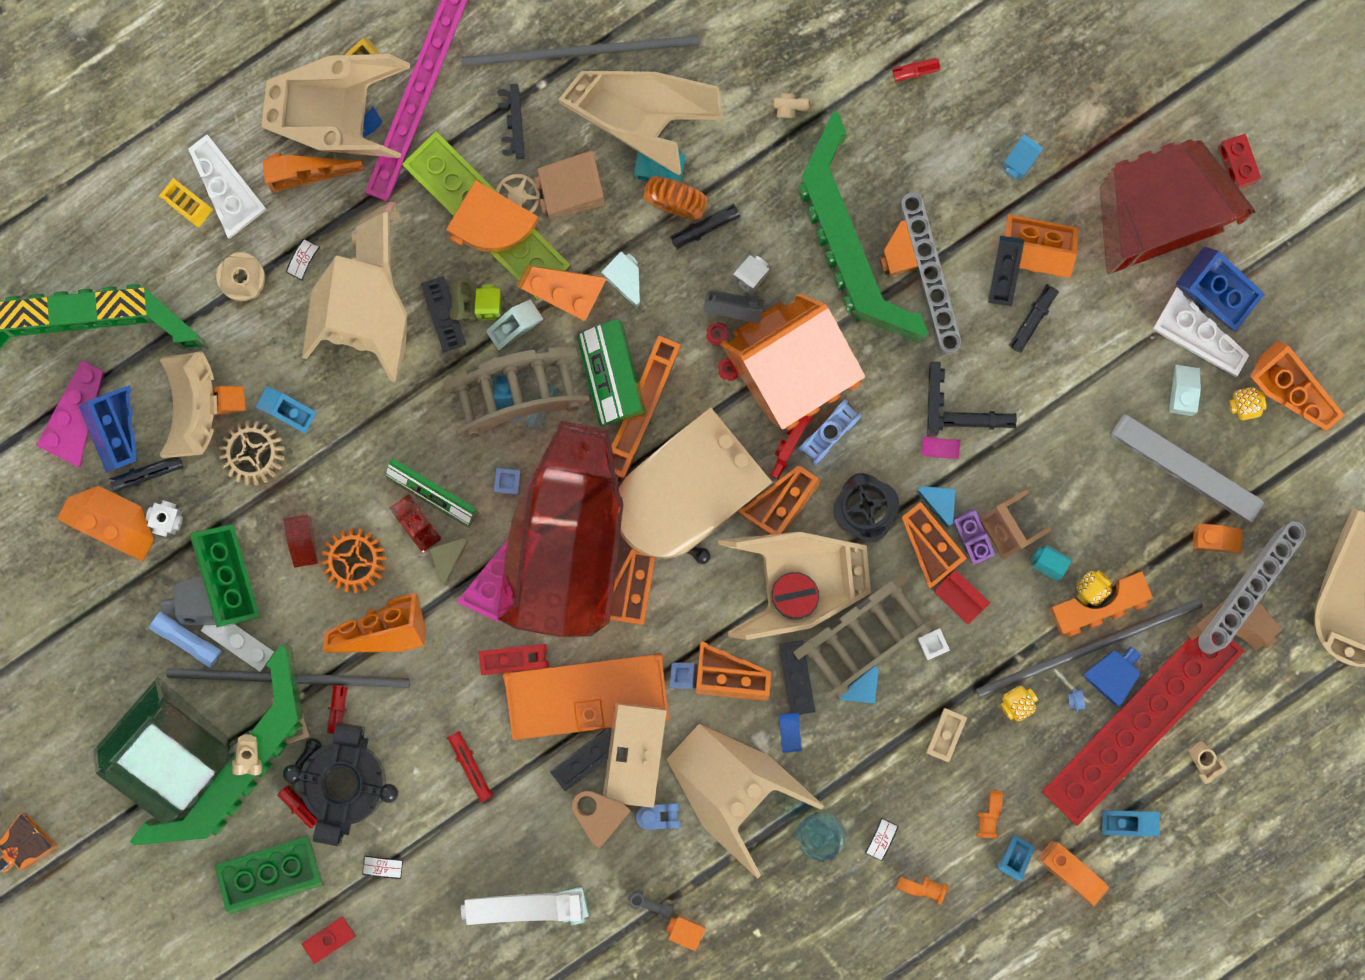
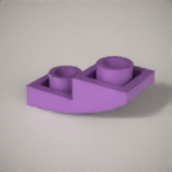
[953,508,995,565]

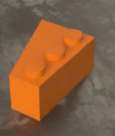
[517,265,607,321]
[738,465,820,535]
[902,501,968,589]
[596,549,656,626]
[695,641,772,701]

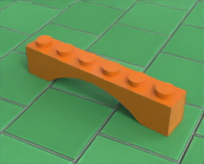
[602,335,681,480]

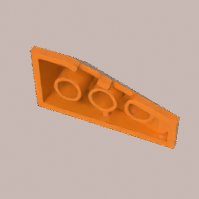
[262,153,365,193]

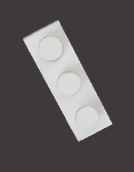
[201,624,275,672]

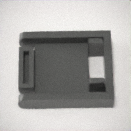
[703,290,764,323]

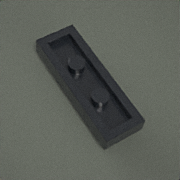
[988,236,1024,306]
[927,362,945,436]
[779,640,815,715]
[550,727,622,791]

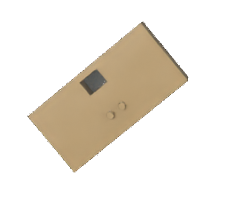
[603,702,667,808]

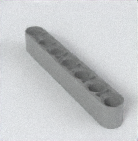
[900,193,961,355]
[1110,414,1264,524]
[1198,521,1306,654]

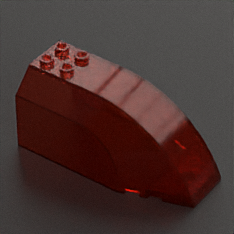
[497,420,623,637]

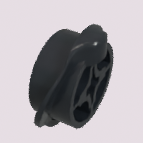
[833,473,899,542]

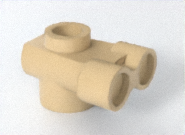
[774,93,813,119]
[232,734,262,775]
[1188,741,1228,784]

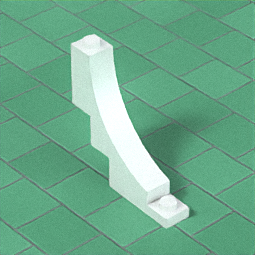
[461,891,583,925]

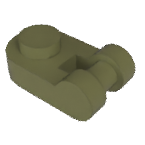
[450,278,477,323]

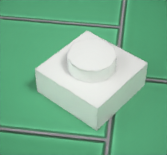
[917,628,950,660]

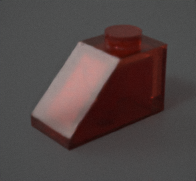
[283,514,319,568]

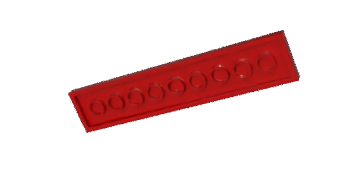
[1041,636,1245,826]

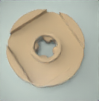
[216,252,266,301]

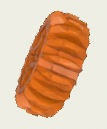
[643,176,708,220]
[321,528,387,593]

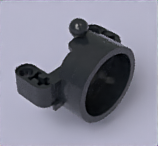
[283,722,399,847]

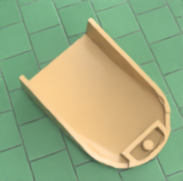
[613,408,773,559]
[1314,507,1365,667]

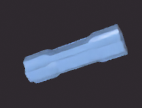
[149,611,222,668]

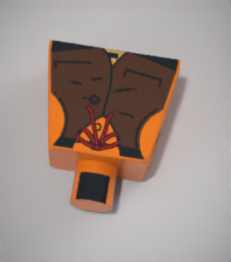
[0,813,58,873]

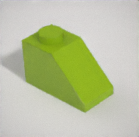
[475,284,502,321]

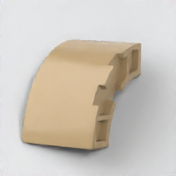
[160,352,217,458]

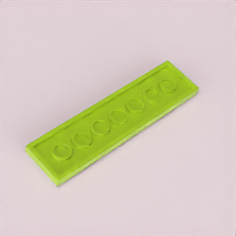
[402,131,571,300]

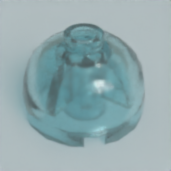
[796,812,846,862]

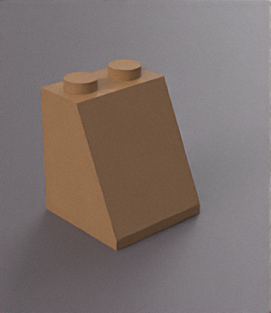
[534,151,605,219]

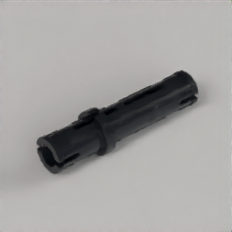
[670,203,741,250]
[1008,284,1059,353]
[943,411,1017,430]
[109,457,184,493]

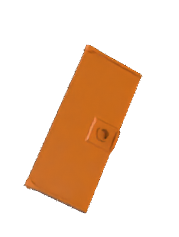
[502,653,669,740]

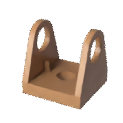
[979,489,1053,560]
[572,790,632,849]

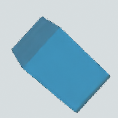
[916,486,956,528]
[836,665,878,704]
[995,835,1035,882]

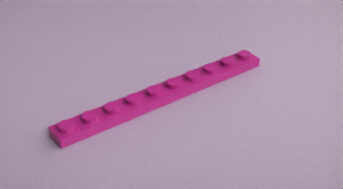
[365,0,468,202]

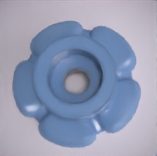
[1068,688,1085,712]

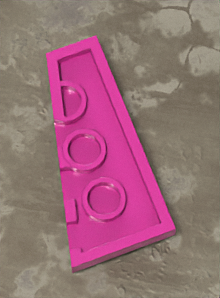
[36,360,105,468]
[456,525,541,623]

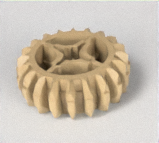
[219,421,285,486]

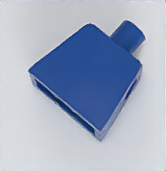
[1081,646,1141,706]

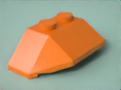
[57,486,155,562]

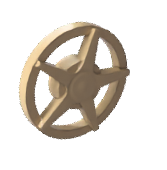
[496,174,540,213]

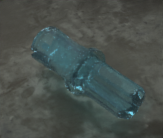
[525,383,560,430]

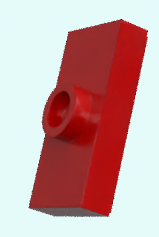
[301,916,356,964]

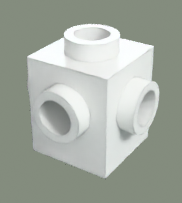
[146,500,183,537]

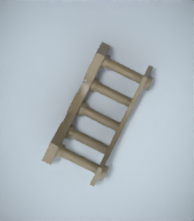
[443,347,589,439]
[793,572,938,700]

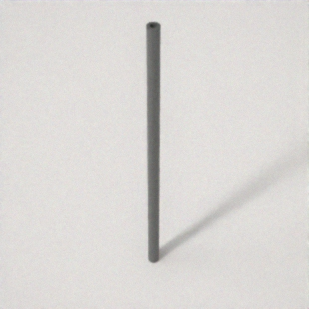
[461,35,699,66]
[976,598,1203,698]
[166,668,410,688]

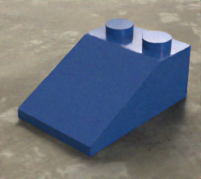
[1175,246,1265,332]

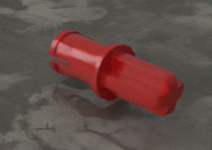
[892,58,940,83]
[327,685,348,734]
[277,785,317,828]

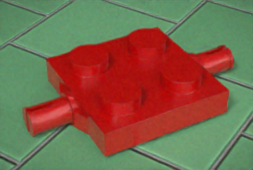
[770,414,814,480]

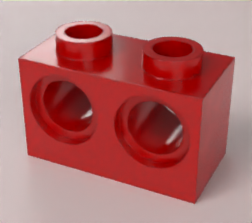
[1218,133,1261,191]

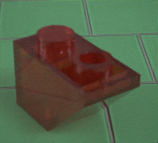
[390,494,442,553]

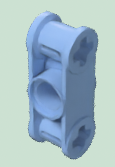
[798,399,863,466]

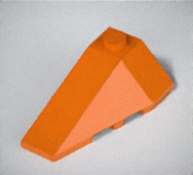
[1250,340,1344,431]
[323,593,426,652]

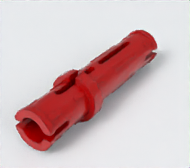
[447,731,493,803]

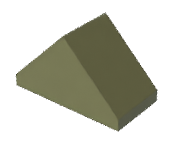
[430,538,468,585]

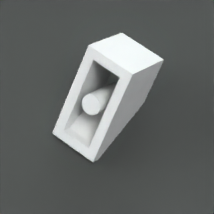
[732,255,769,295]

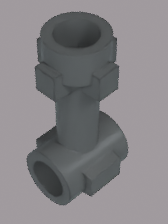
[628,890,674,920]

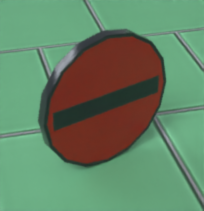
[771,572,819,619]

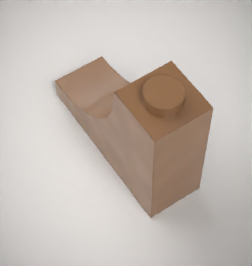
[1186,598,1282,650]

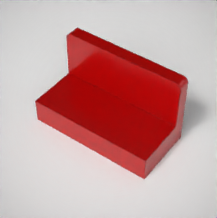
[934,569,990,624]

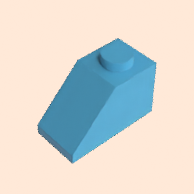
[1002,134,1043,180]
[256,386,317,434]
[1102,810,1160,837]

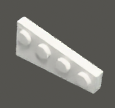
[188,135,267,239]
[1152,287,1249,377]

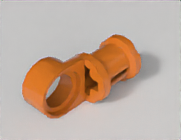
[976,790,1003,839]
[896,876,948,905]

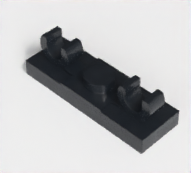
[497,84,525,160]
[421,276,466,352]

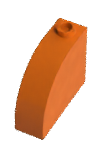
[446,180,539,252]
[1036,841,1110,907]

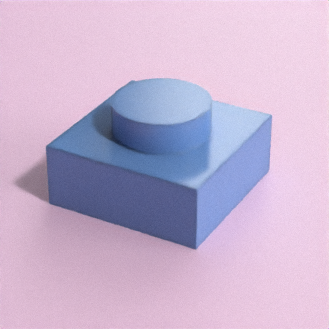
[494,468,521,495]
[670,663,698,689]

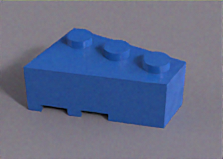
[79,385,137,473]

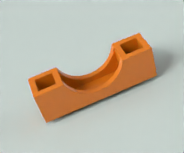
[1049,571,1153,637]

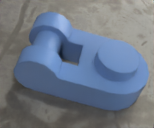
[636,803,681,830]

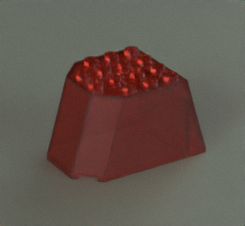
[1099,139,1256,275]

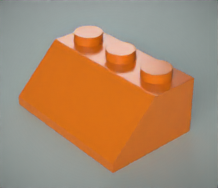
[1004,214,1078,278]

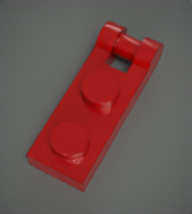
[479,644,549,675]

